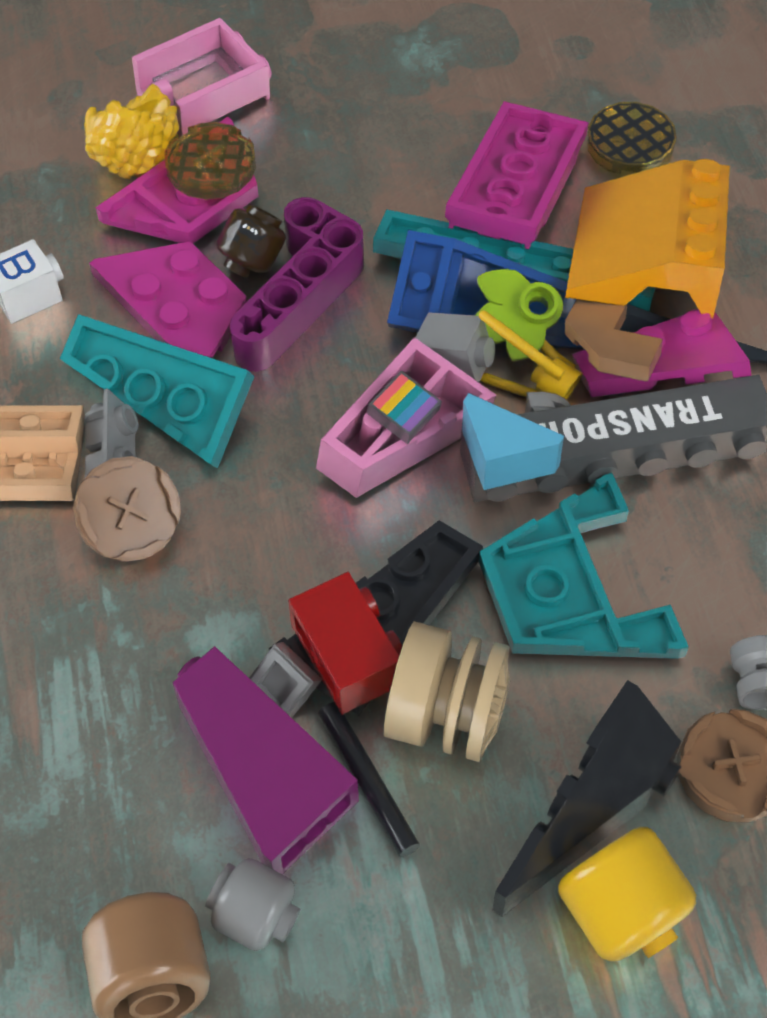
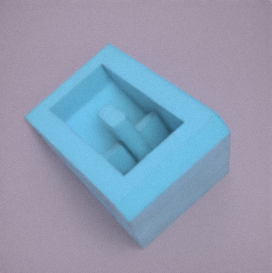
[462,393,564,490]

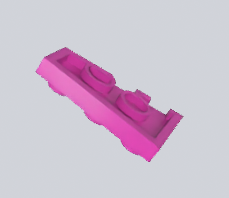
[572,309,752,397]

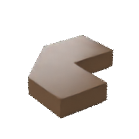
[565,299,663,381]

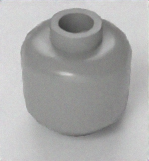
[205,858,301,951]

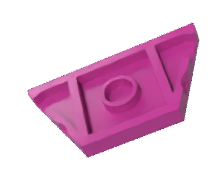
[96,116,259,244]
[89,241,247,358]

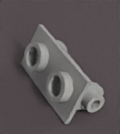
[84,388,139,478]

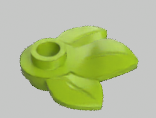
[475,269,563,361]

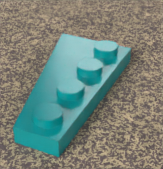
[60,314,255,469]

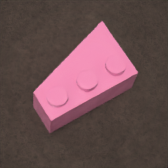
[316,337,496,498]

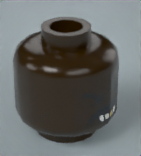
[216,203,286,278]

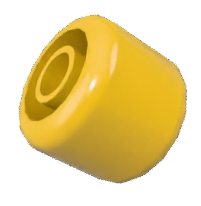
[558,826,696,961]

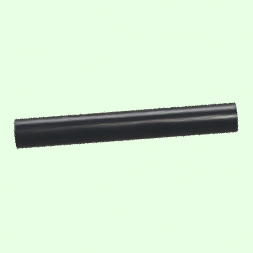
[318,702,420,857]

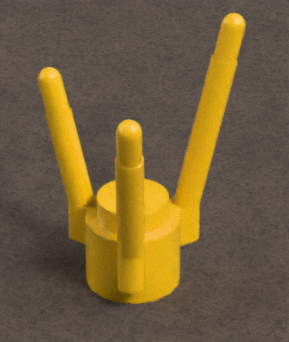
[479,310,583,400]

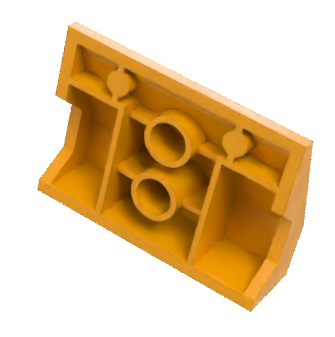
[565,159,730,319]

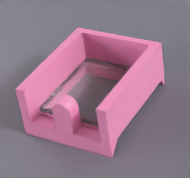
[132,18,272,144]

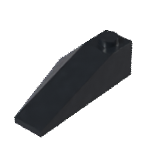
[492,680,682,917]

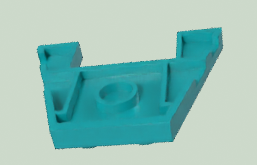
[478,473,689,659]

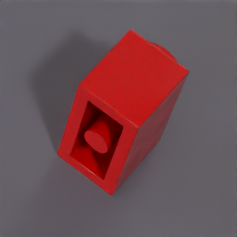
[288,571,402,715]

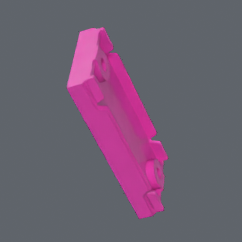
[445,101,589,249]

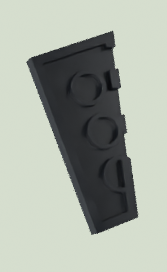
[269,520,483,716]

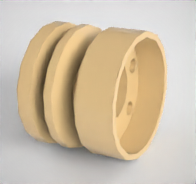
[384,621,510,762]

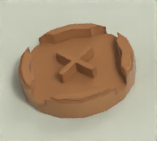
[73,456,181,562]
[677,709,767,823]

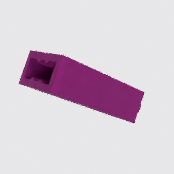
[172,646,359,874]

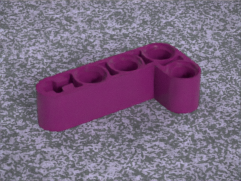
[230,197,364,372]

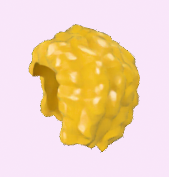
[84,84,179,179]

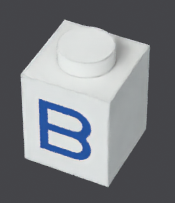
[0,239,64,324]

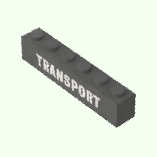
[460,374,767,502]

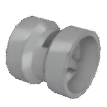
[730,635,767,710]

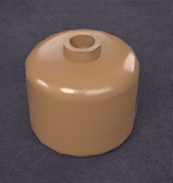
[82,892,210,1018]

